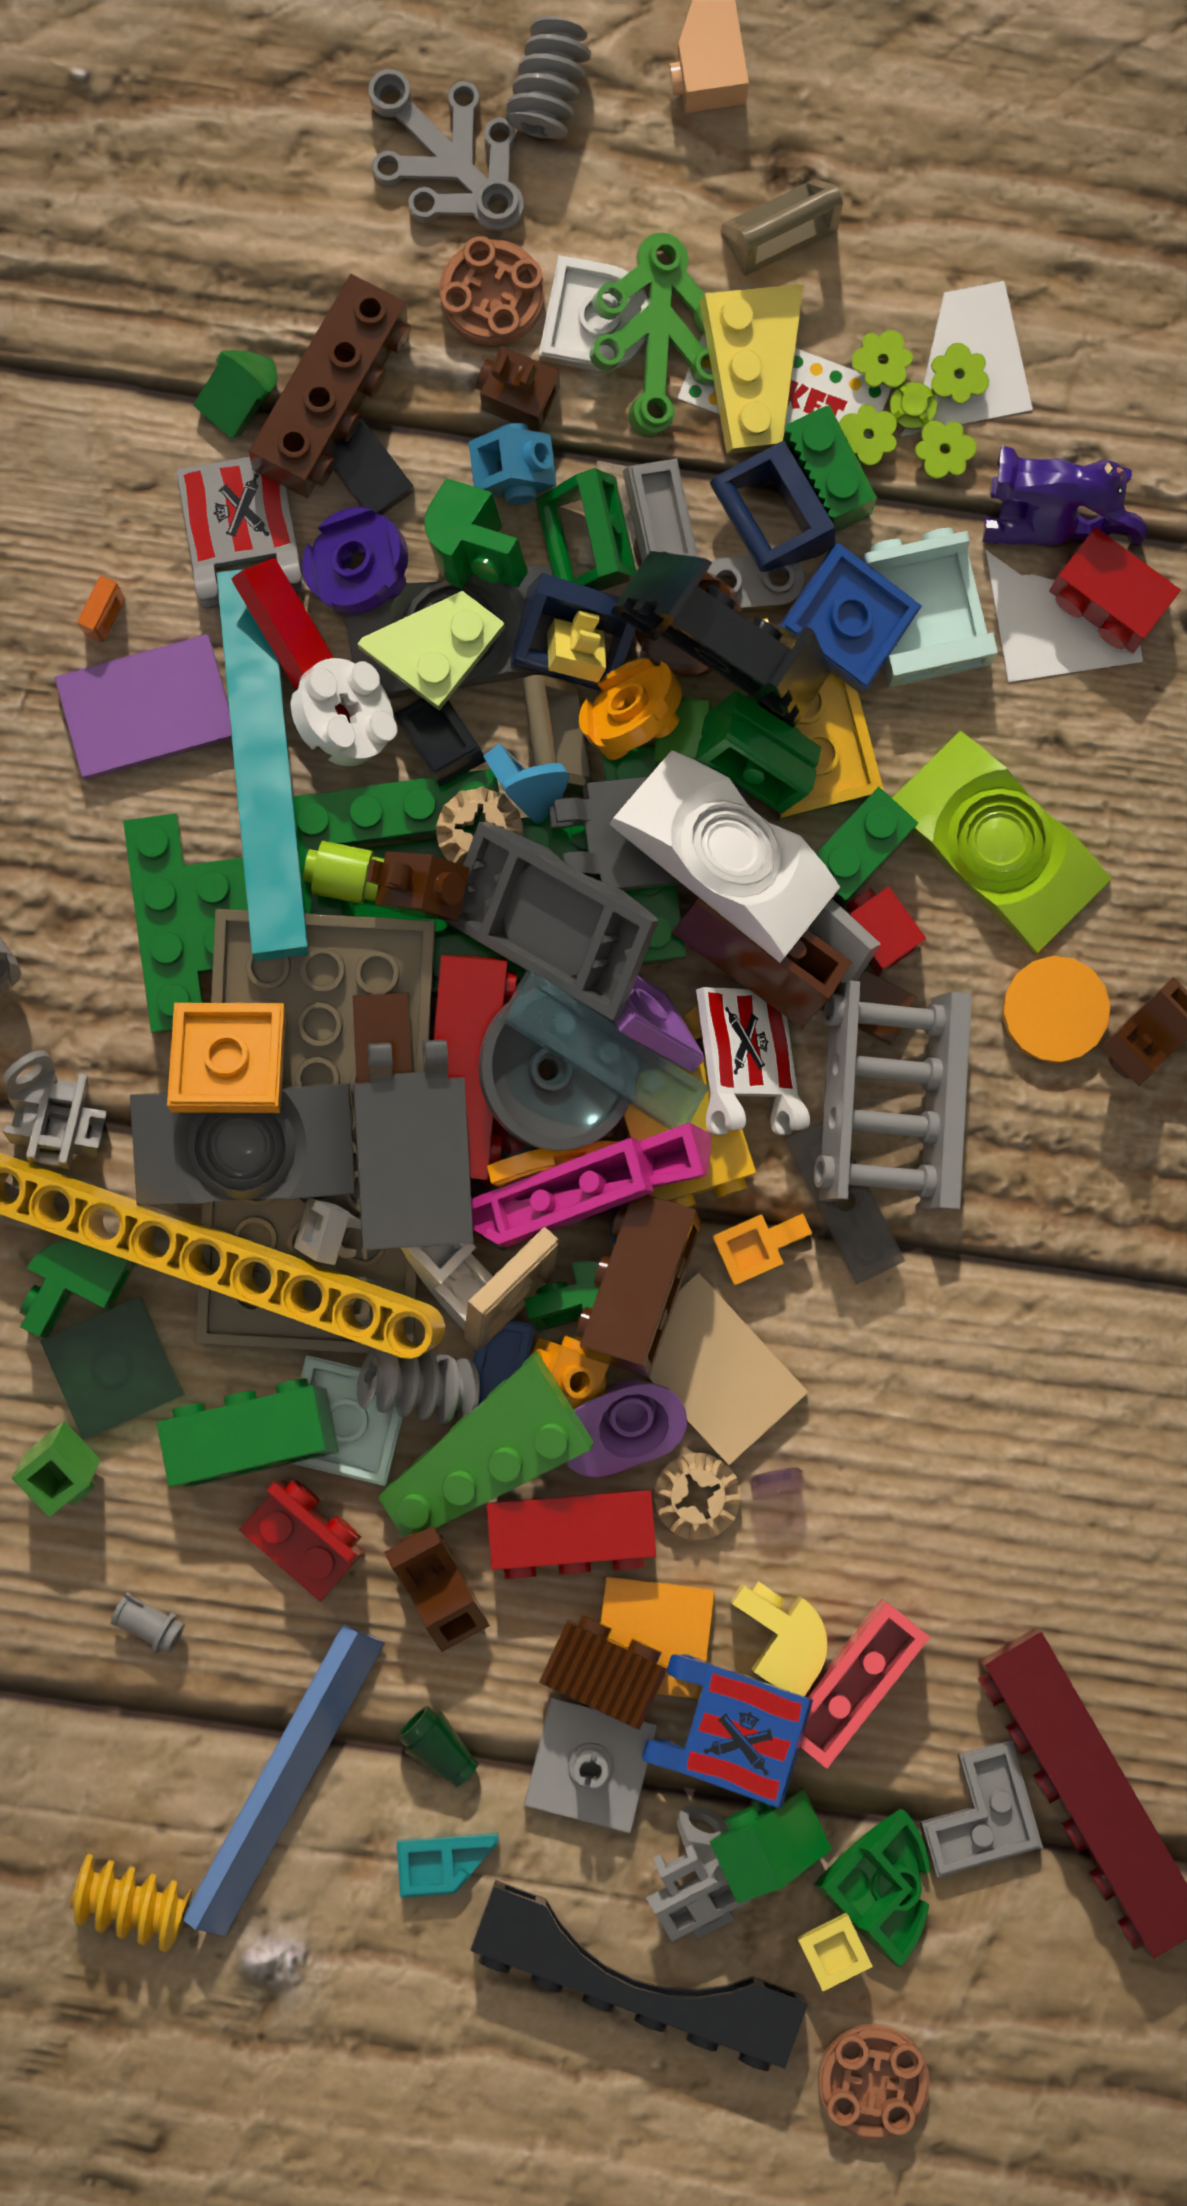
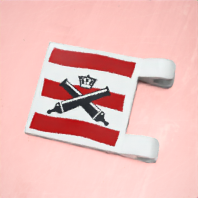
[696,987,810,1135]

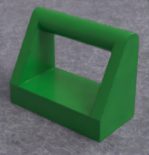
[536,468,637,591]

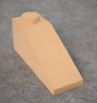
[669,0,749,113]

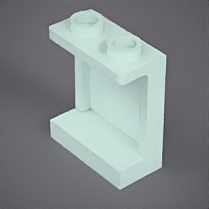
[862,528,998,688]

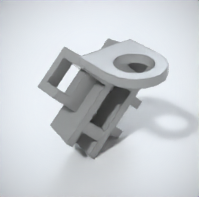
[2,1050,107,1170]
[646,1806,753,1942]

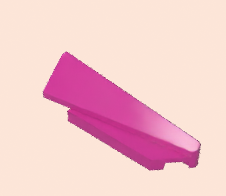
[471,1122,712,1248]

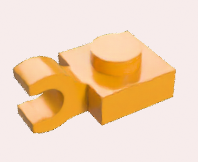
[712,1214,812,1286]

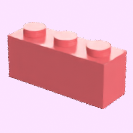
[800,1599,930,1769]

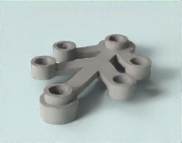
[368,69,524,232]

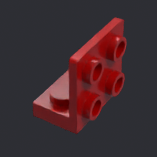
[239,1479,365,1602]

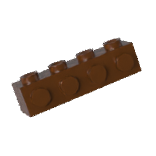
[249,273,411,498]

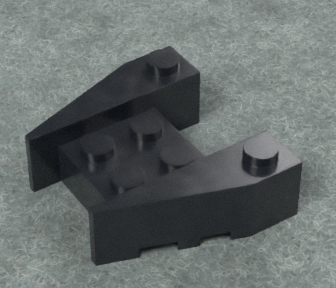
[611,551,831,727]

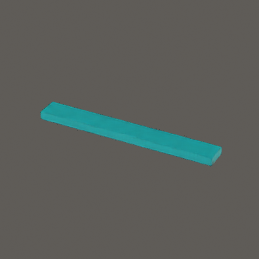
[216,569,309,962]

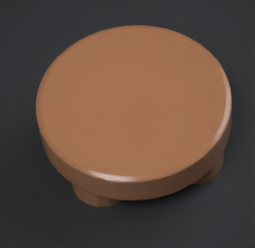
[440,236,544,346]
[818,2023,930,2140]

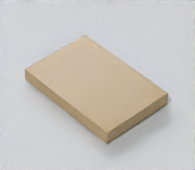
[648,1272,808,1466]

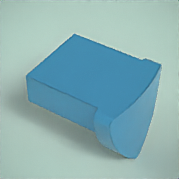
[483,743,569,824]

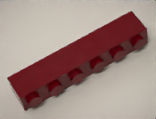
[977,1629,1187,1959]

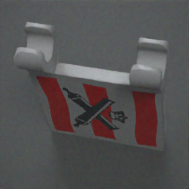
[176,457,304,608]

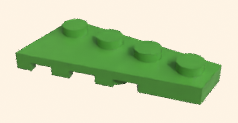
[378,1350,594,1538]

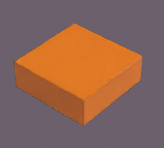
[77,575,125,643]

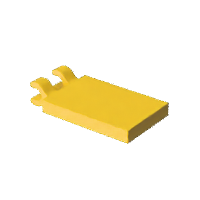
[746,618,884,820]

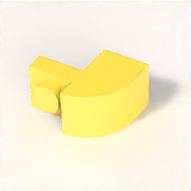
[730,1581,827,1696]

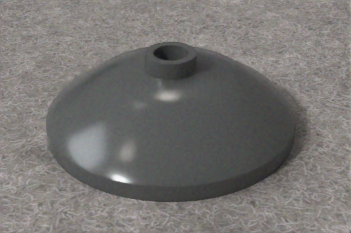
[478,985,637,1151]

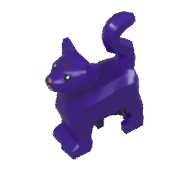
[982,446,1148,545]

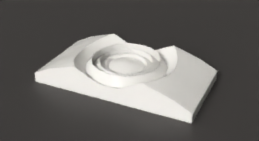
[609,750,840,962]

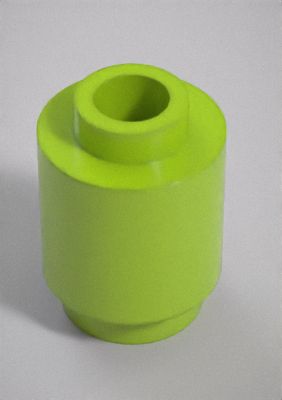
[303,841,384,904]

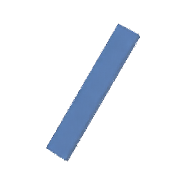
[182,1624,385,1936]

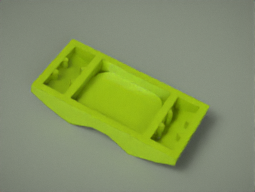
[892,730,1112,955]

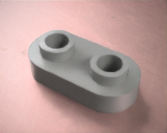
[707,555,805,613]

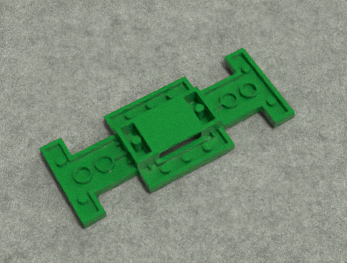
[123,746,686,1034]

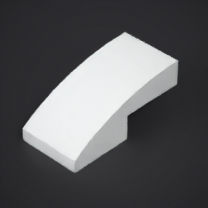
[401,1243,493,1331]

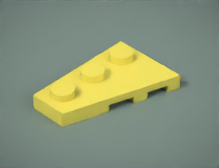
[699,284,804,454]

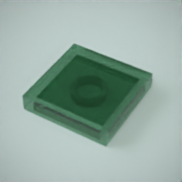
[40,1296,185,1440]

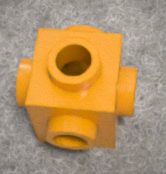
[530,1336,609,1410]

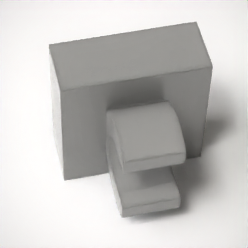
[294,1197,361,1265]

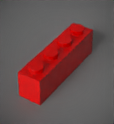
[434,953,517,1180]

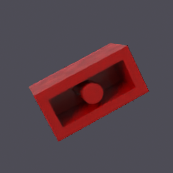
[1049,527,1181,654]

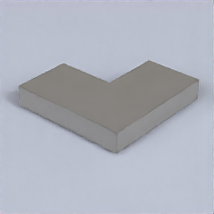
[920,1738,1043,1878]

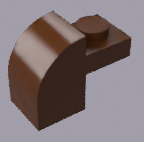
[1101,977,1187,1086]
[384,1526,490,1652]

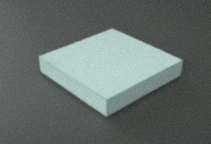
[292,1355,404,1486]

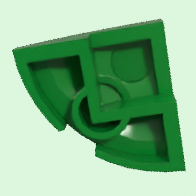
[814,1809,930,1968]

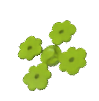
[839,330,989,479]

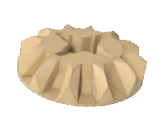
[436,786,523,865]
[654,1453,741,1540]

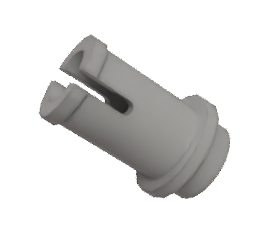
[110,1592,185,1654]

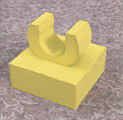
[547,610,606,683]
[797,1912,873,1991]

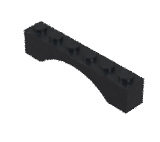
[470,1879,808,2071]

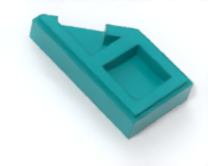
[397,1832,499,1898]

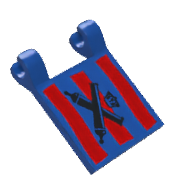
[642,1654,814,1808]

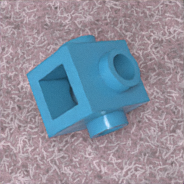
[468,423,557,505]

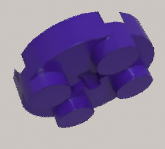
[302,507,408,615]

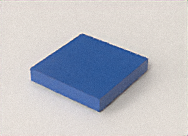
[777,542,922,694]

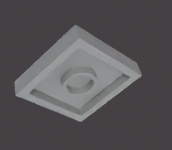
[524,1696,657,1833]

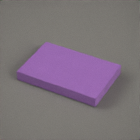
[55,634,232,781]

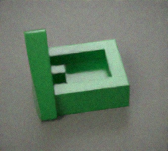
[193,350,277,439]

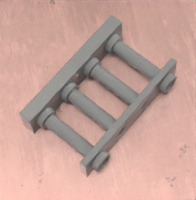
[814,981,972,1212]

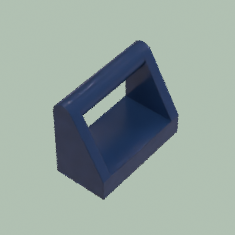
[710,441,835,572]
[511,573,636,692]

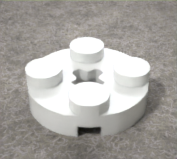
[291,658,397,766]

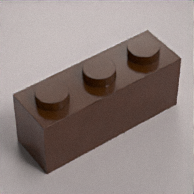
[671,896,852,1028]
[576,1195,702,1377]

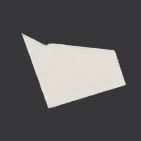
[901,281,1033,436]
[986,550,1143,682]

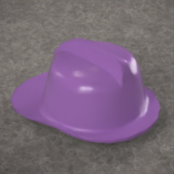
[566,1379,687,1478]

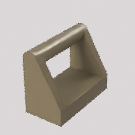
[721,179,843,276]
[523,675,591,796]

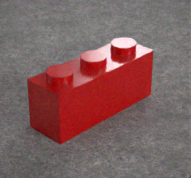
[487,1489,656,1579]

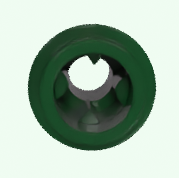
[397,1706,479,1787]

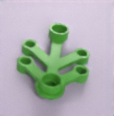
[589,233,714,438]

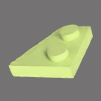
[357,591,505,711]

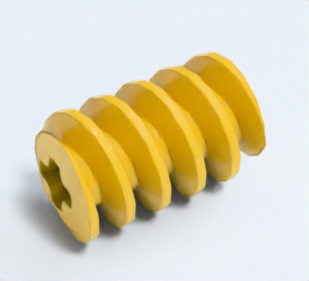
[70,1853,193,1953]

